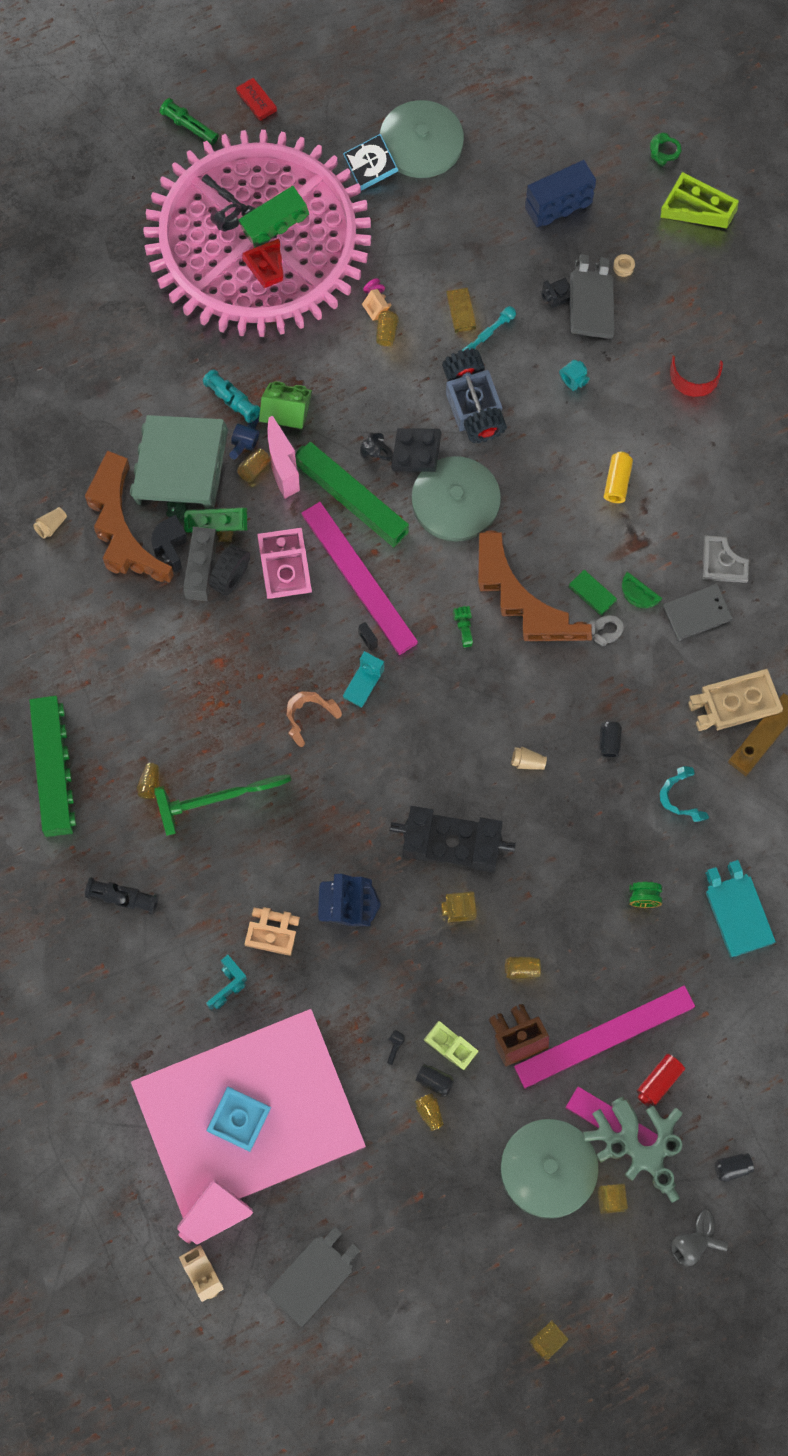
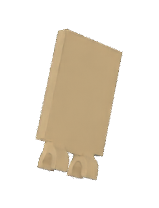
[688,669,783,731]

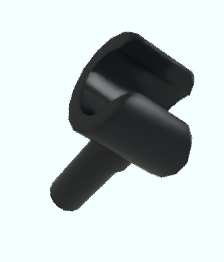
[387,1030,405,1065]

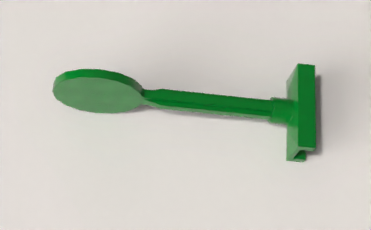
[154,774,292,836]

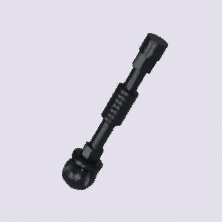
[202,174,255,216]

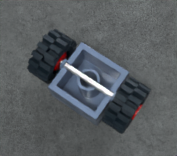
[442,348,507,443]

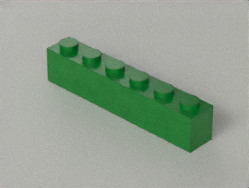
[29,696,76,837]

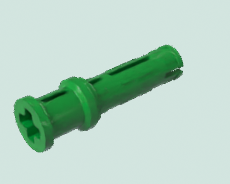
[159,98,219,146]

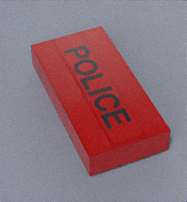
[236,78,277,121]

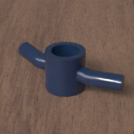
[229,415,260,459]

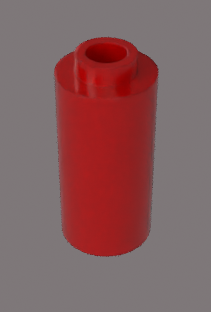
[636,1054,685,1106]

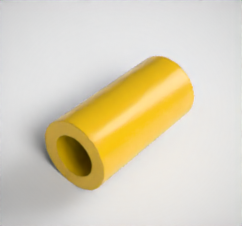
[604,452,633,503]

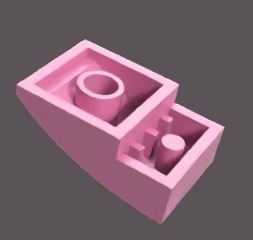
[268,416,300,499]
[257,528,312,599]

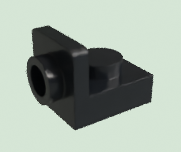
[541,277,570,308]

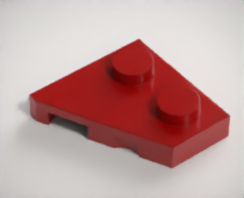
[242,239,283,289]

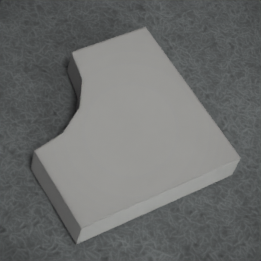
[702,536,749,583]

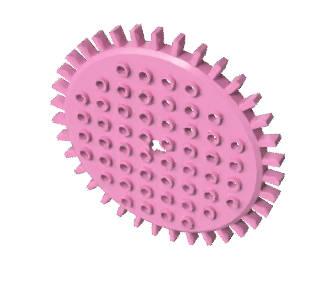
[144,130,371,337]

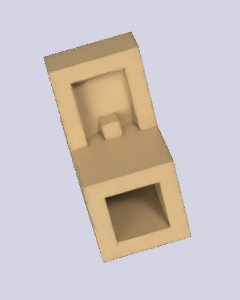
[179,1245,224,1302]

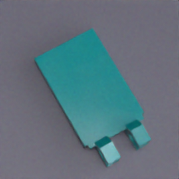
[705,860,776,958]

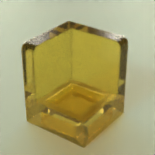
[529,1321,568,1361]

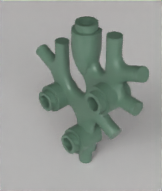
[583,1096,683,1203]

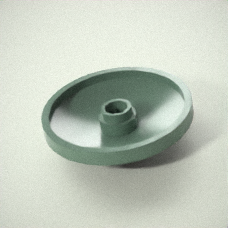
[380,100,464,178]
[412,456,500,541]
[501,1119,598,1218]

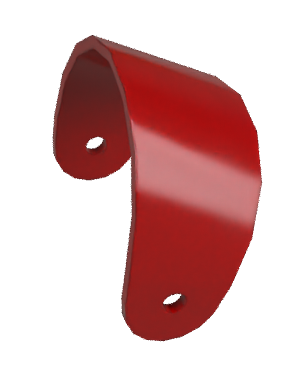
[670,356,723,397]

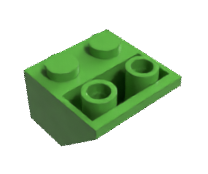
[259,381,312,429]

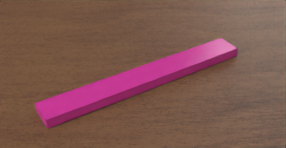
[301,502,418,655]
[514,985,696,1089]

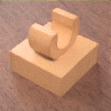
[362,289,391,321]

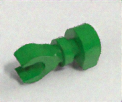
[453,606,473,648]

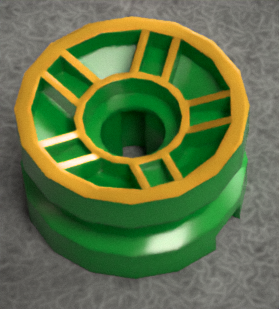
[629,882,662,908]

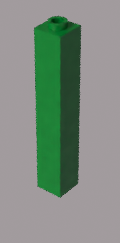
[295,441,409,548]

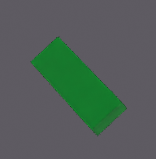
[184,508,247,533]

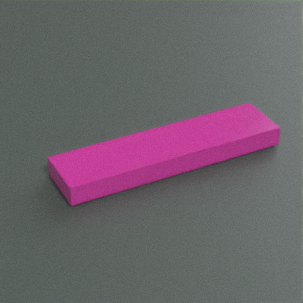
[565,1087,658,1146]

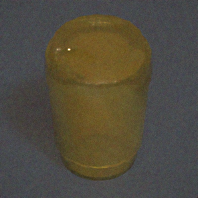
[376,311,399,347]
[237,448,271,482]
[505,957,541,980]

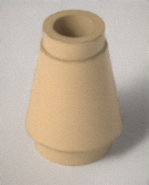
[33,507,67,538]
[511,746,547,770]

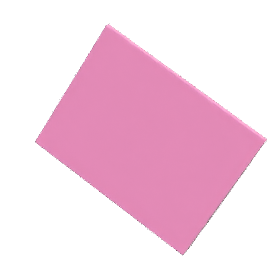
[131,1009,366,1218]

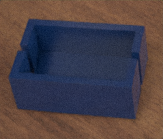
[525,160,596,228]

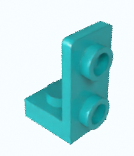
[343,651,384,707]
[206,955,247,1010]

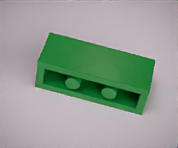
[238,186,310,248]

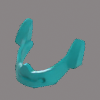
[660,766,709,822]

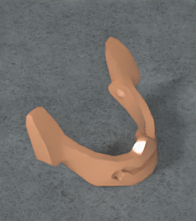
[287,692,342,747]

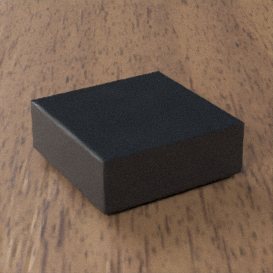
[358,622,378,651]

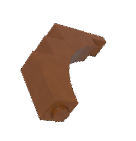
[478,530,592,641]

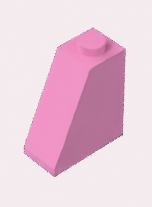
[177,1179,253,1245]

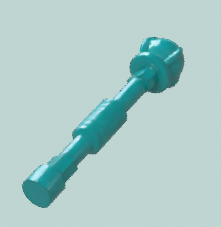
[462,306,516,351]

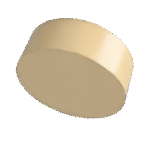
[613,254,635,277]

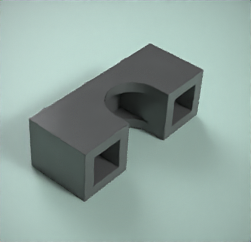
[183,527,217,601]

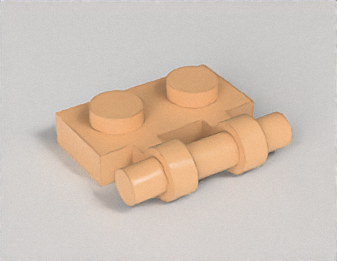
[245,907,300,956]

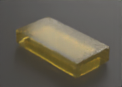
[446,288,476,333]

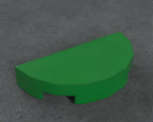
[622,571,662,608]

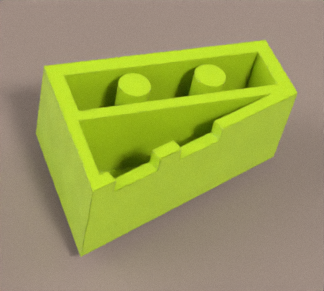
[661,172,739,228]

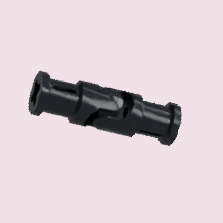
[85,877,159,915]

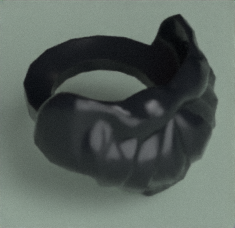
[210,203,242,232]
[360,433,393,460]

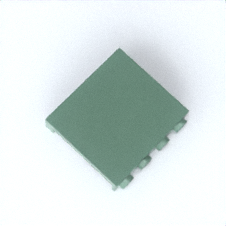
[130,415,228,509]

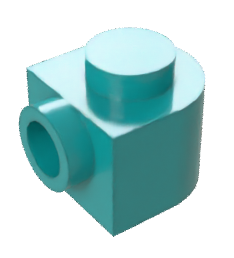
[559,360,590,391]

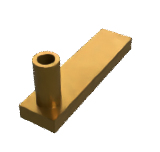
[728,693,788,776]

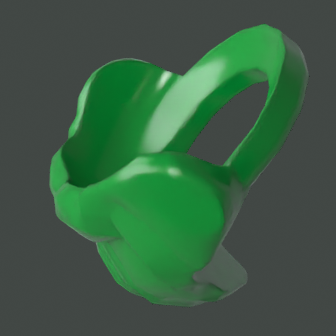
[650,133,682,166]

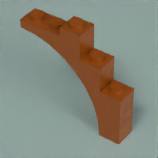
[85,451,174,583]

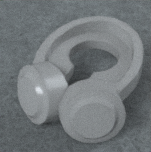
[589,615,623,646]

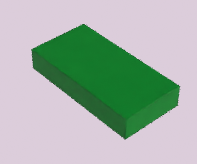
[568,570,617,616]

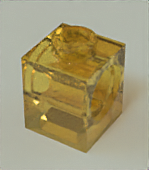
[441,892,477,923]
[597,1184,628,1214]

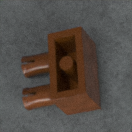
[489,1004,549,1067]

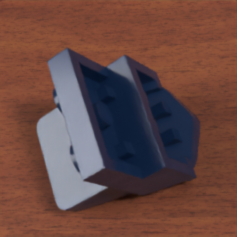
[318,874,381,927]

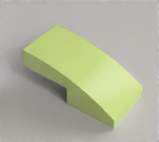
[424,1021,478,1070]

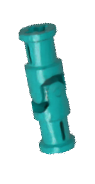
[203,369,260,423]

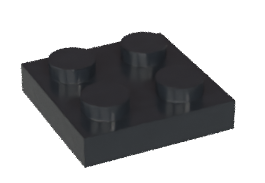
[391,428,442,472]

